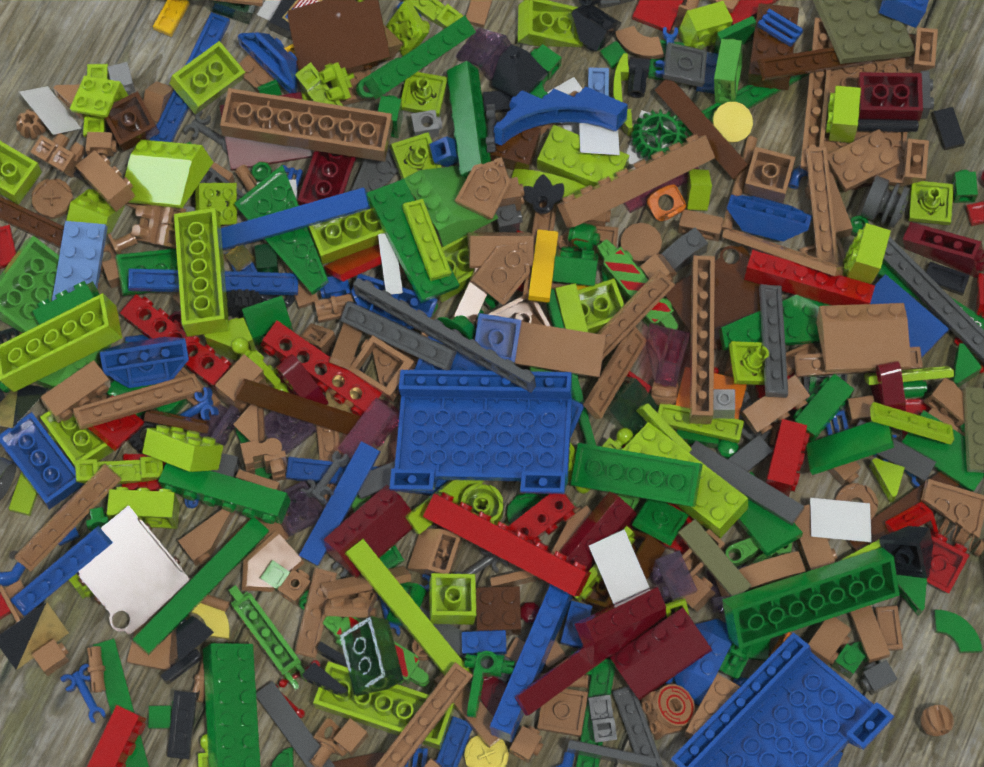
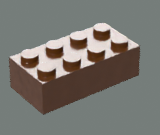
[748,3,799,90]

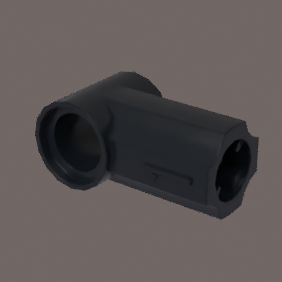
[627,56,650,98]

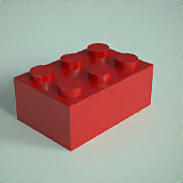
[765,419,810,497]

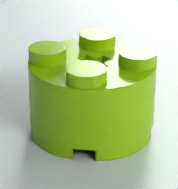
[460,483,504,524]

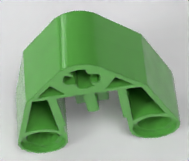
[725,537,792,589]

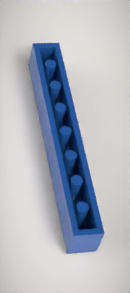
[490,584,573,743]

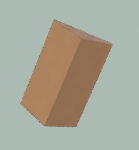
[467,232,534,268]

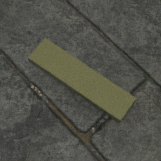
[678,519,752,597]

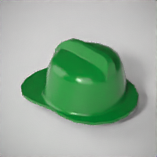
[437,315,476,340]

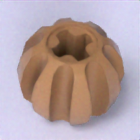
[16,109,46,140]
[651,377,679,407]
[920,705,954,736]

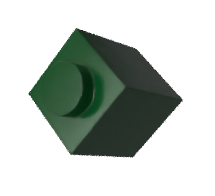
[255,244,279,273]

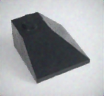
[572,5,622,52]
[491,44,548,97]
[879,526,933,579]
[169,616,214,666]

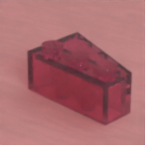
[645,323,690,387]
[338,397,400,459]

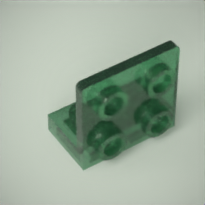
[605,376,659,438]

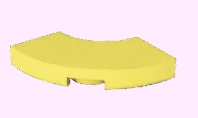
[191,603,230,640]

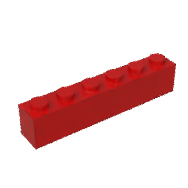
[744,250,875,306]

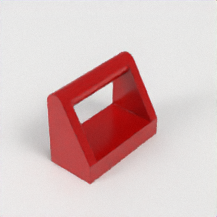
[885,502,939,536]

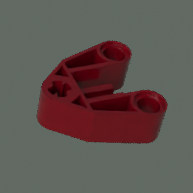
[275,354,329,405]
[870,361,906,411]

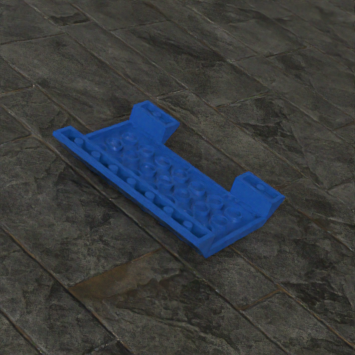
[390,370,573,494]
[671,632,894,767]

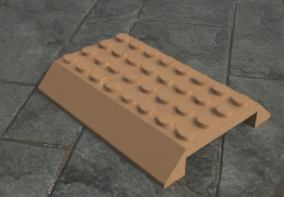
[800,18,938,186]

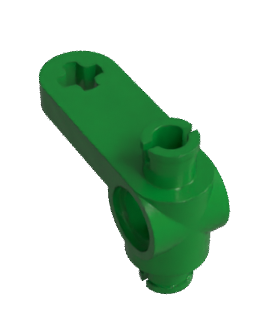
[465,651,515,718]

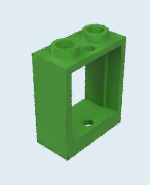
[714,39,743,104]

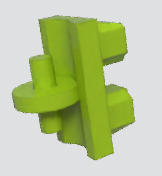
[319,62,355,101]

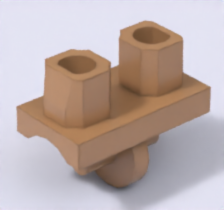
[314,294,353,323]

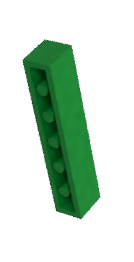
[364,15,476,100]
[447,61,491,179]
[158,463,291,524]

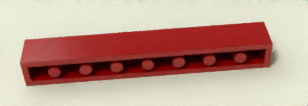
[423,492,591,596]

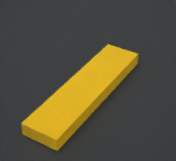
[528,230,558,302]

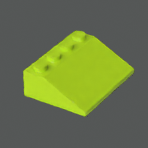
[125,140,214,208]

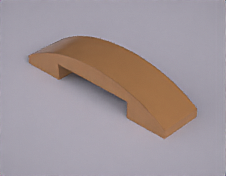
[716,551,806,599]

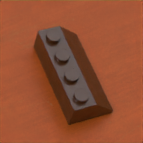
[581,529,666,611]

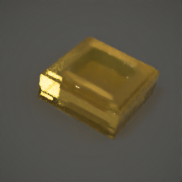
[225,245,255,272]

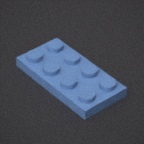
[52,221,108,301]

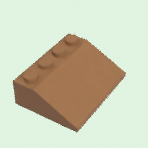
[816,303,911,372]

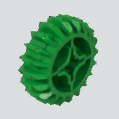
[631,109,687,160]

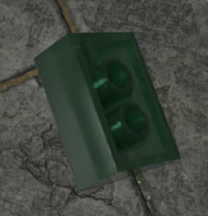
[340,616,404,696]

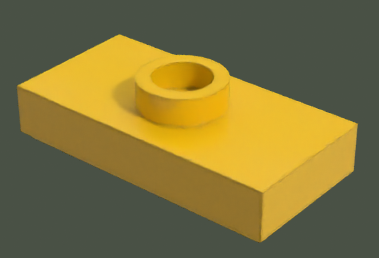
[153,0,190,37]

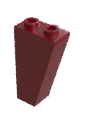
[903,222,984,278]

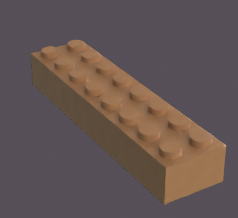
[220,88,393,162]

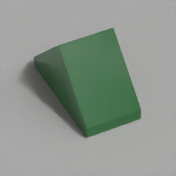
[952,343,982,387]
[897,575,927,616]

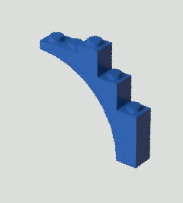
[494,86,628,146]

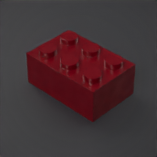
[857,72,923,121]

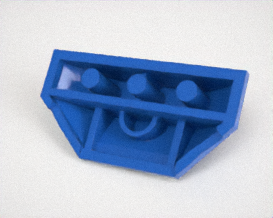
[237,32,298,94]
[727,195,812,242]
[351,274,438,330]
[100,337,189,388]
[674,619,732,706]

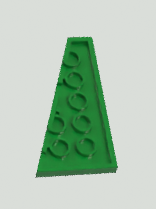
[234,165,329,295]
[719,295,832,350]

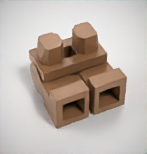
[30,133,86,178]
[131,204,186,248]
[240,438,287,481]

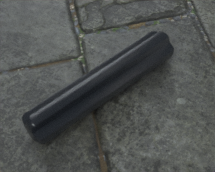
[857,119,919,132]

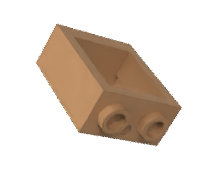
[348,335,416,402]

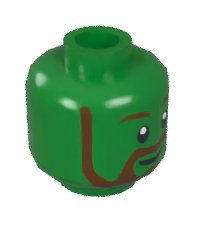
[568,223,600,250]

